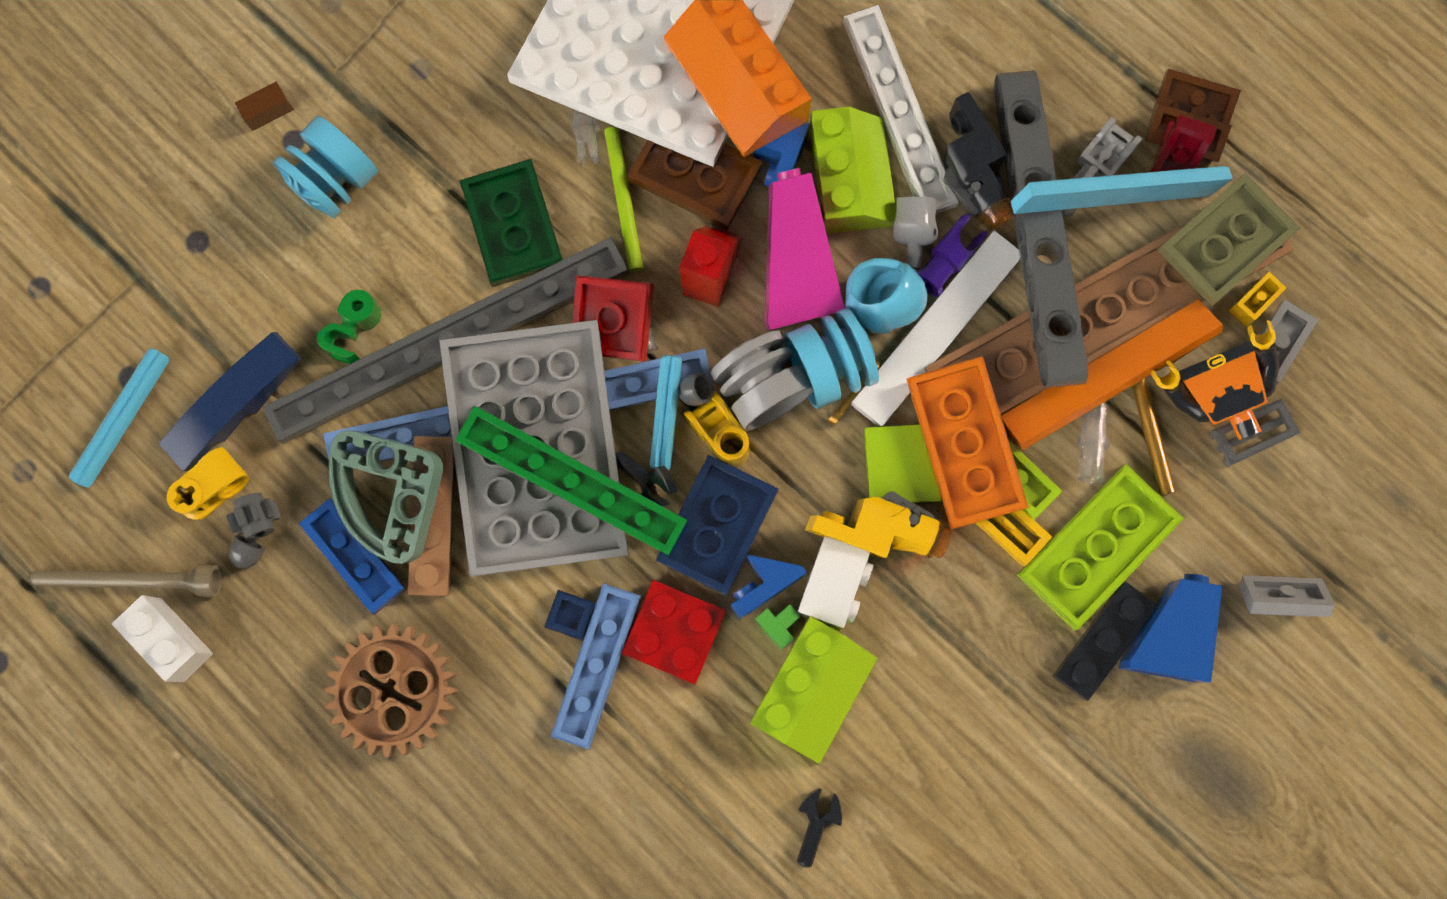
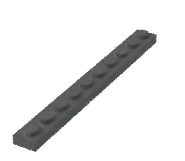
[262,237,629,444]

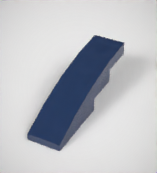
[159,332,301,471]

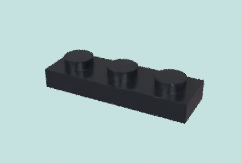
[1052,581,1158,701]

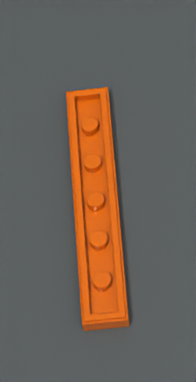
[1001,299,1223,451]

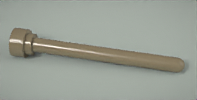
[30,565,222,597]

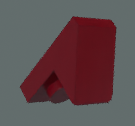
[1149,114,1217,172]

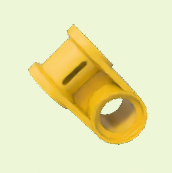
[683,391,750,467]
[166,447,250,520]

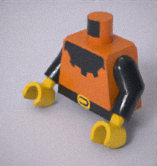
[1151,320,1279,440]

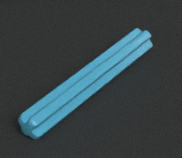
[69,348,169,487]

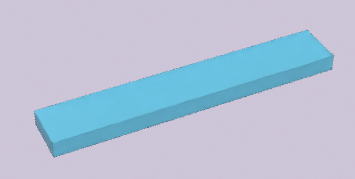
[1011,166,1233,214]

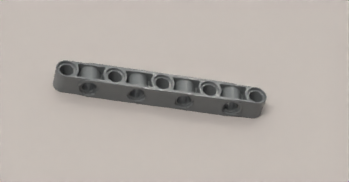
[994,70,1088,388]

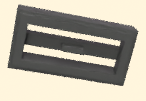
[1209,399,1300,467]

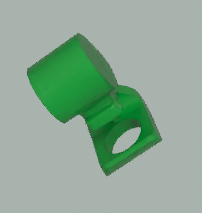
[317,289,381,365]

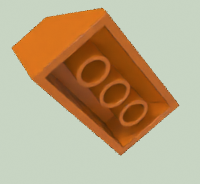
[664,0,812,157]

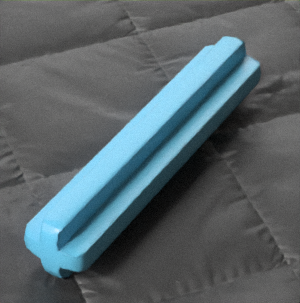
[650,355,682,470]

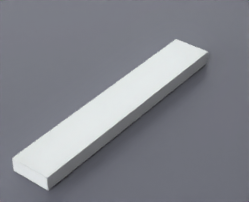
[843,5,959,214]
[851,231,1020,427]

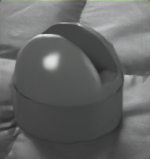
[679,373,712,406]
[228,535,265,568]

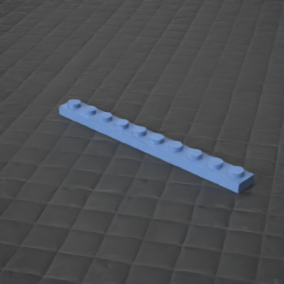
[323,349,713,462]

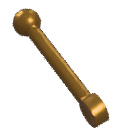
[828,360,882,426]

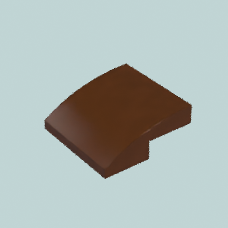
[1145,69,1241,162]

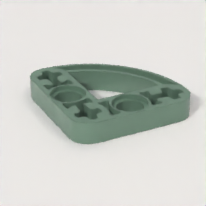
[329,430,443,564]

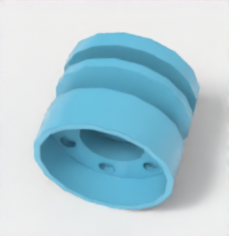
[272,115,378,219]
[784,308,879,409]

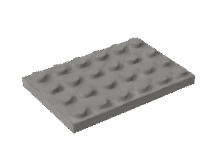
[439,320,629,577]

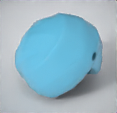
[845,258,927,334]

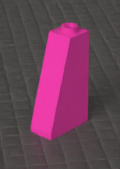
[764,168,845,330]

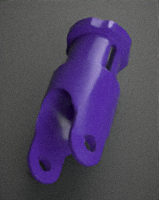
[916,213,988,297]

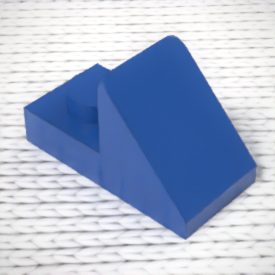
[753,123,809,201]
[731,555,807,620]

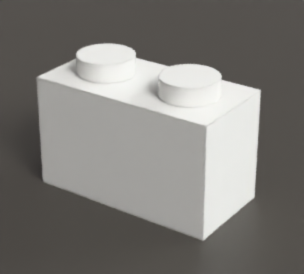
[797,536,873,630]
[112,595,213,682]

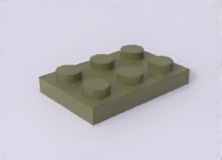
[1158,173,1300,306]

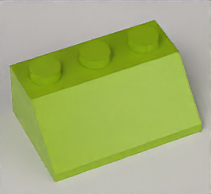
[809,107,896,234]
[750,616,878,764]

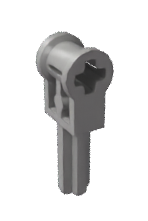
[1062,117,1143,218]

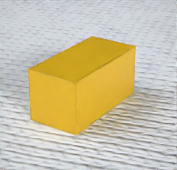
[1228,272,1287,327]

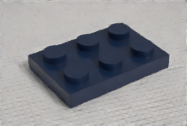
[656,455,779,596]

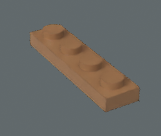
[408,436,456,596]

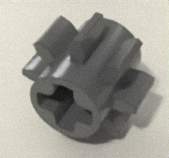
[226,493,281,541]

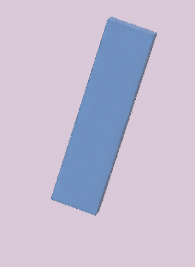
[551,583,641,750]

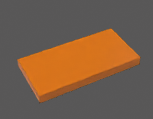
[906,356,1029,530]

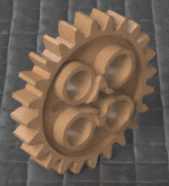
[324,624,458,757]

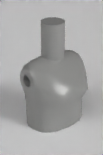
[893,197,938,268]

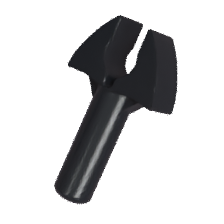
[615,451,677,506]
[797,788,842,868]

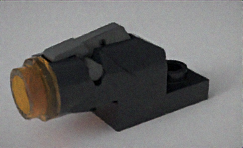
[943,92,1014,230]

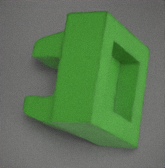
[755,605,801,650]

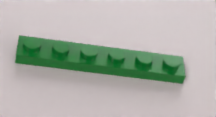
[455,405,687,556]

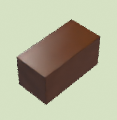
[235,81,294,131]

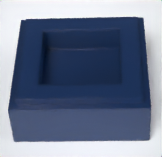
[544,590,596,641]

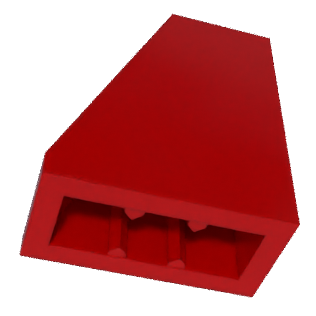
[680,225,743,307]

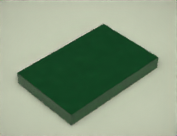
[459,159,563,287]

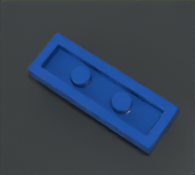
[299,498,406,615]

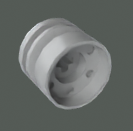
[710,331,813,432]

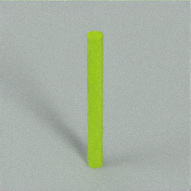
[604,127,644,273]

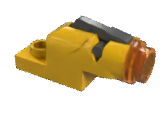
[805,491,952,559]

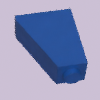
[1119,574,1222,683]

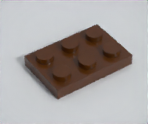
[627,140,763,231]

